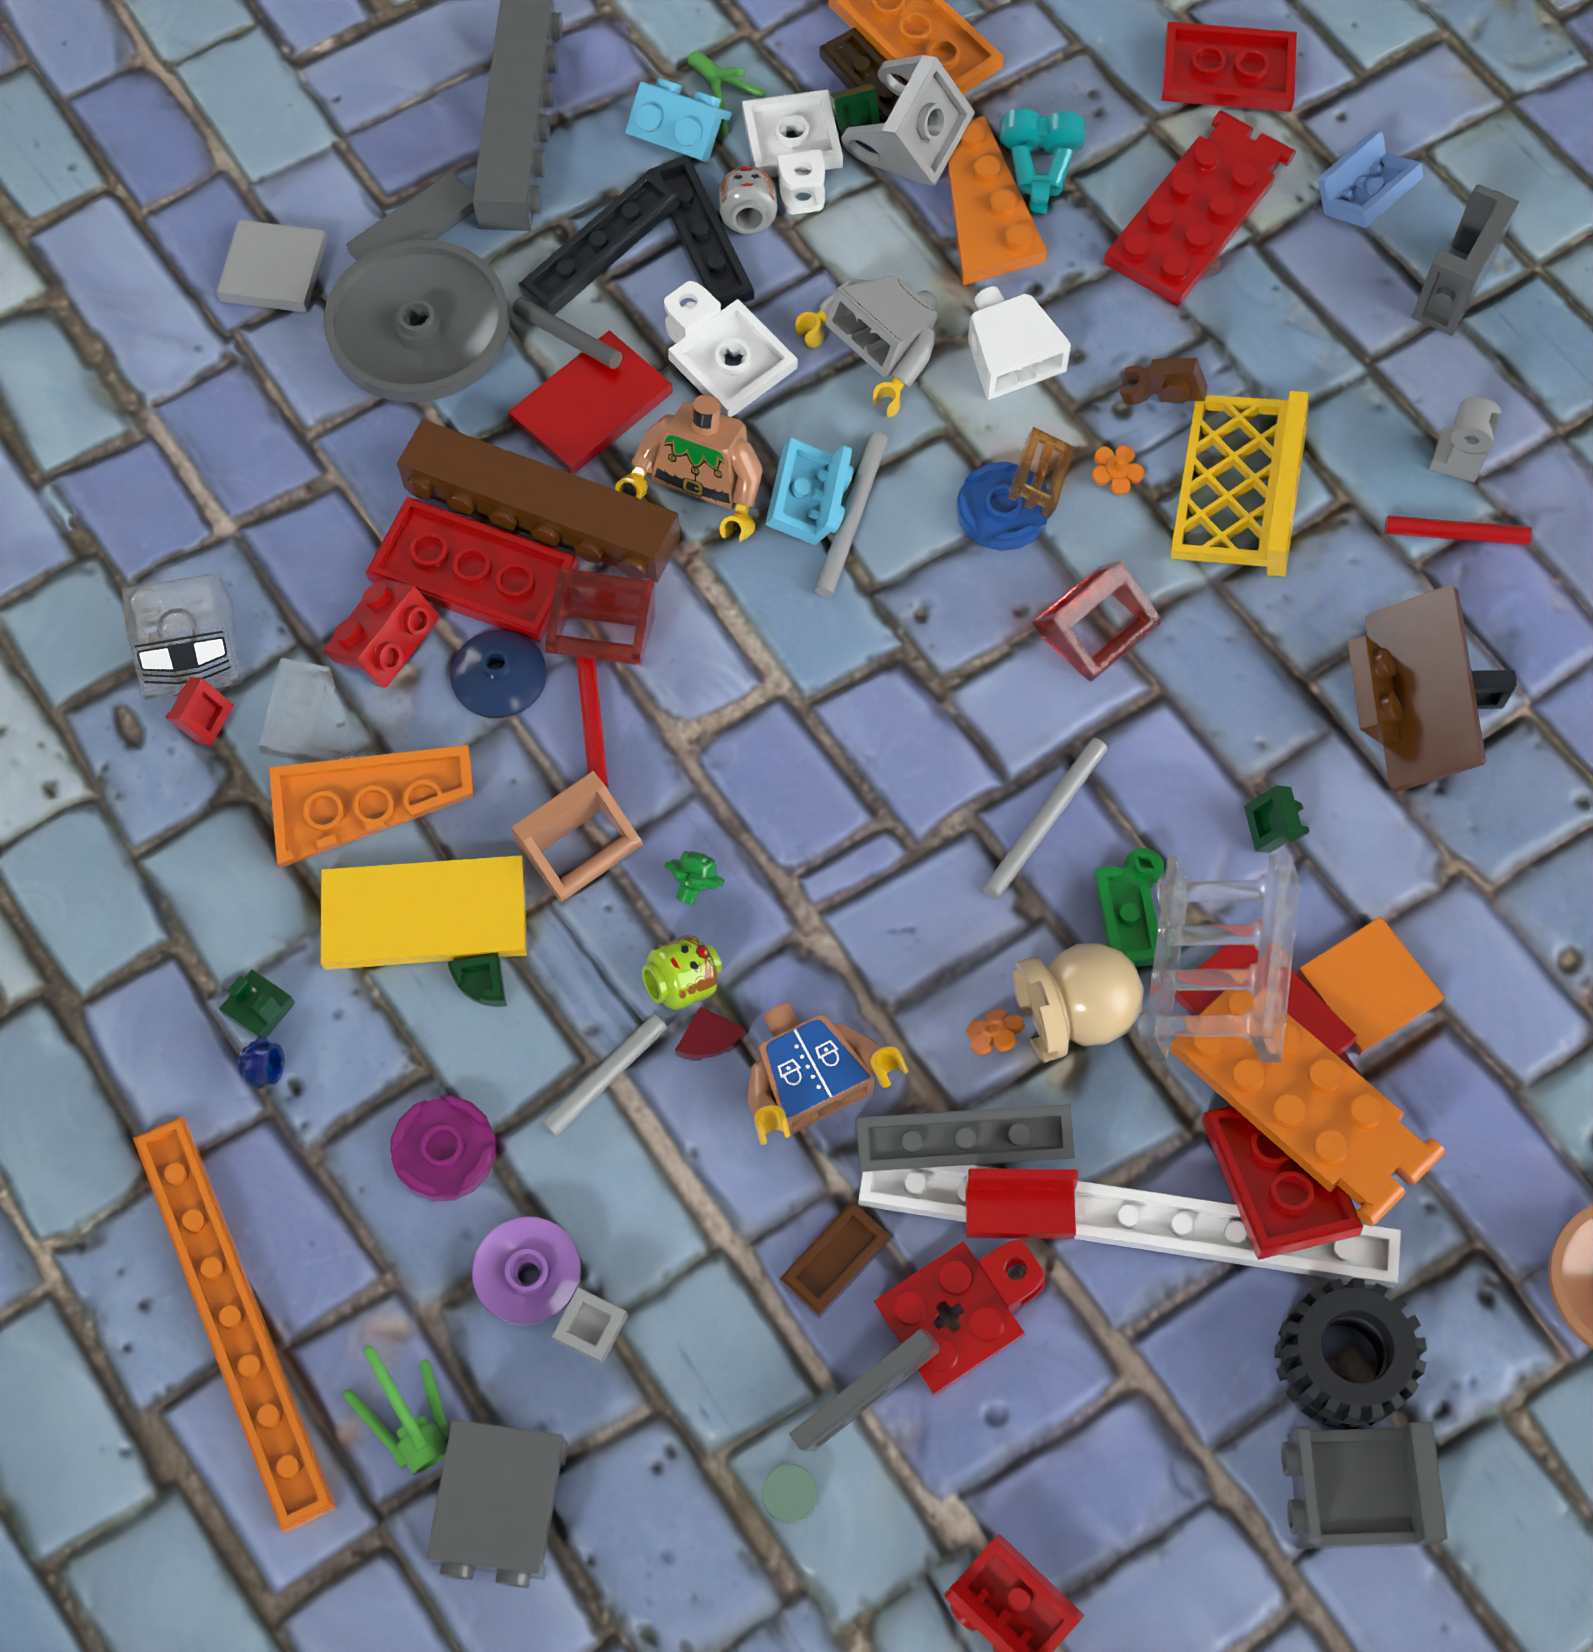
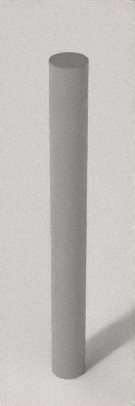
[815,432,888,598]
[982,738,1108,900]

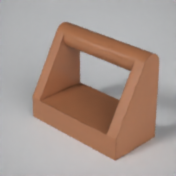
[511,771,643,902]

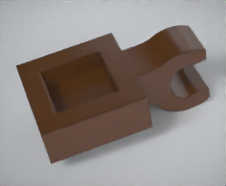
[1119,358,1208,405]

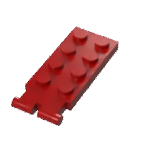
[1103,110,1296,306]

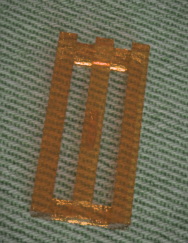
[1007,427,1075,518]

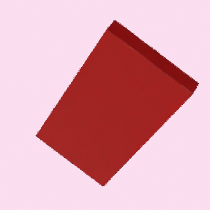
[366,496,579,642]

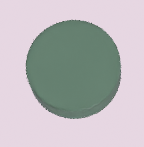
[762,1464,818,1524]

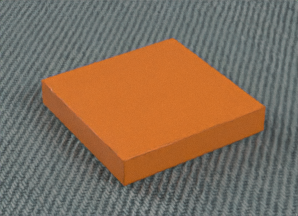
[1296,916,1445,1056]

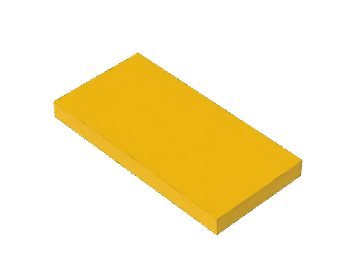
[321,855,527,970]

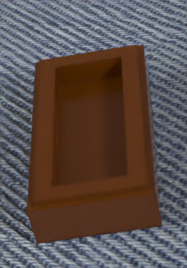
[779,1201,892,1319]

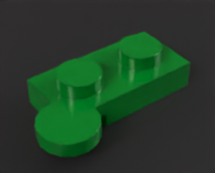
[1093,848,1164,967]

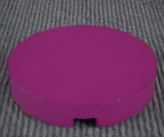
[390,1096,496,1202]

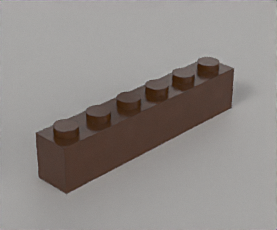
[397,419,681,583]

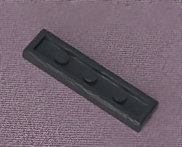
[648,156,755,311]
[518,171,680,315]

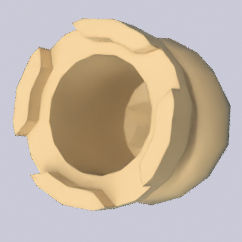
[1012,943,1144,1063]

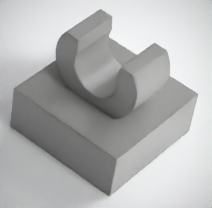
[552,1287,628,1365]

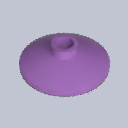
[472,1217,581,1326]

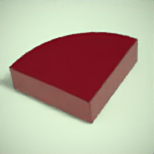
[675,1006,746,1061]

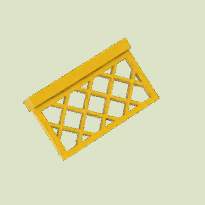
[1171,391,1309,577]

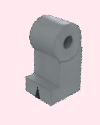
[1429,397,1501,483]

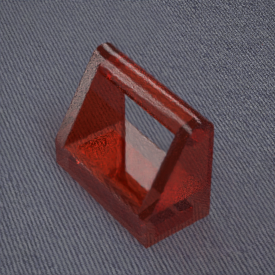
[1032,561,1161,681]
[545,568,655,666]

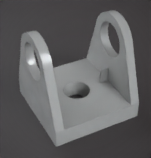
[841,55,975,186]

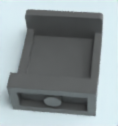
[1411,184,1519,336]
[426,1420,568,1588]
[1281,1422,1448,1549]

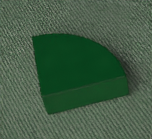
[447,953,507,1007]

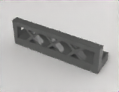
[855,1104,1075,1172]

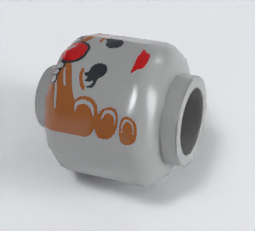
[719,166,778,234]

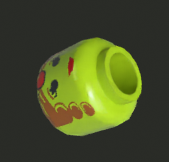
[642,935,722,1010]

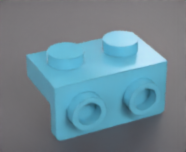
[625,78,732,162]
[765,438,853,546]

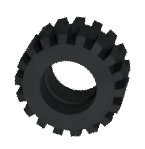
[1274,1278,1427,1429]

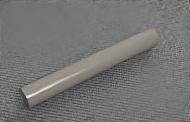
[541,1014,667,1137]

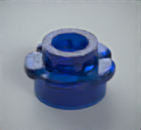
[238,1037,285,1089]

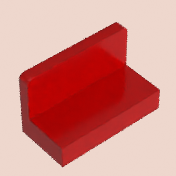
[965,1168,1078,1239]

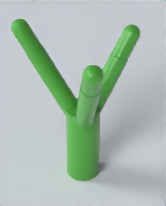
[688,50,766,136]

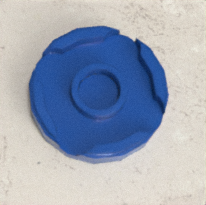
[956,462,1051,551]

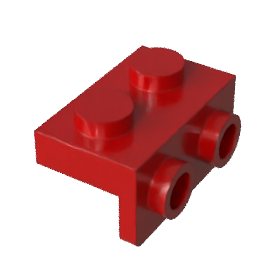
[323,578,439,688]
[943,1533,1085,1652]

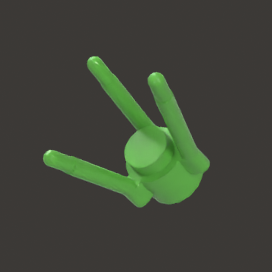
[344,1346,450,1475]

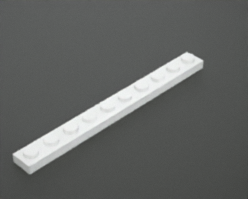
[858,1165,1401,1288]

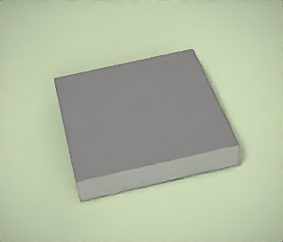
[216,220,328,313]

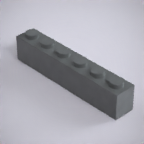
[473,0,563,231]

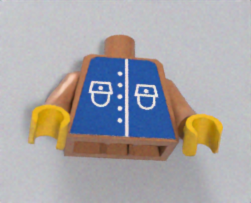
[747,1002,908,1145]

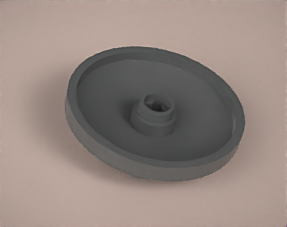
[324,239,509,403]

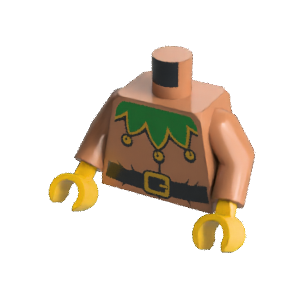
[614,395,762,542]

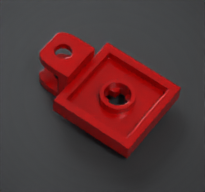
[874,1240,1046,1396]

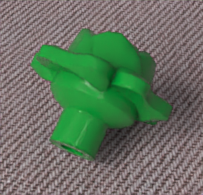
[664,851,725,904]

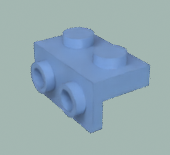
[1318,130,1423,228]

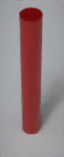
[1384,515,1532,546]
[576,652,609,788]

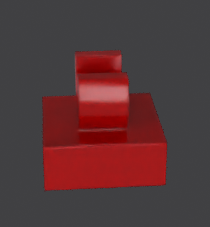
[165,677,234,746]

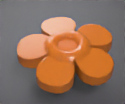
[1091,445,1144,495]
[966,1009,1025,1055]

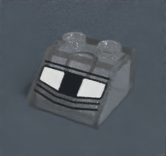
[122,572,241,700]

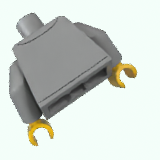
[795,276,938,417]

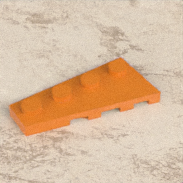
[946,116,1047,286]
[269,745,475,868]

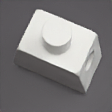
[968,286,1071,400]

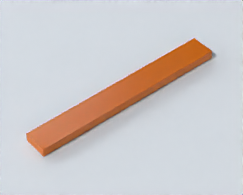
[133,1116,338,1534]

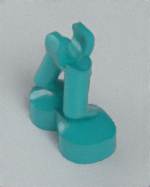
[1000,108,1086,215]

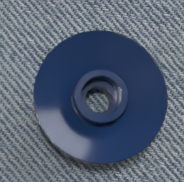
[450,630,547,718]

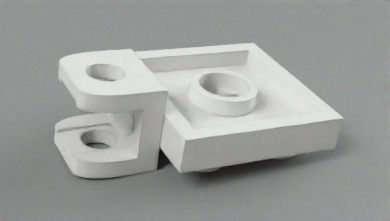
[742,89,843,215]
[664,281,798,417]

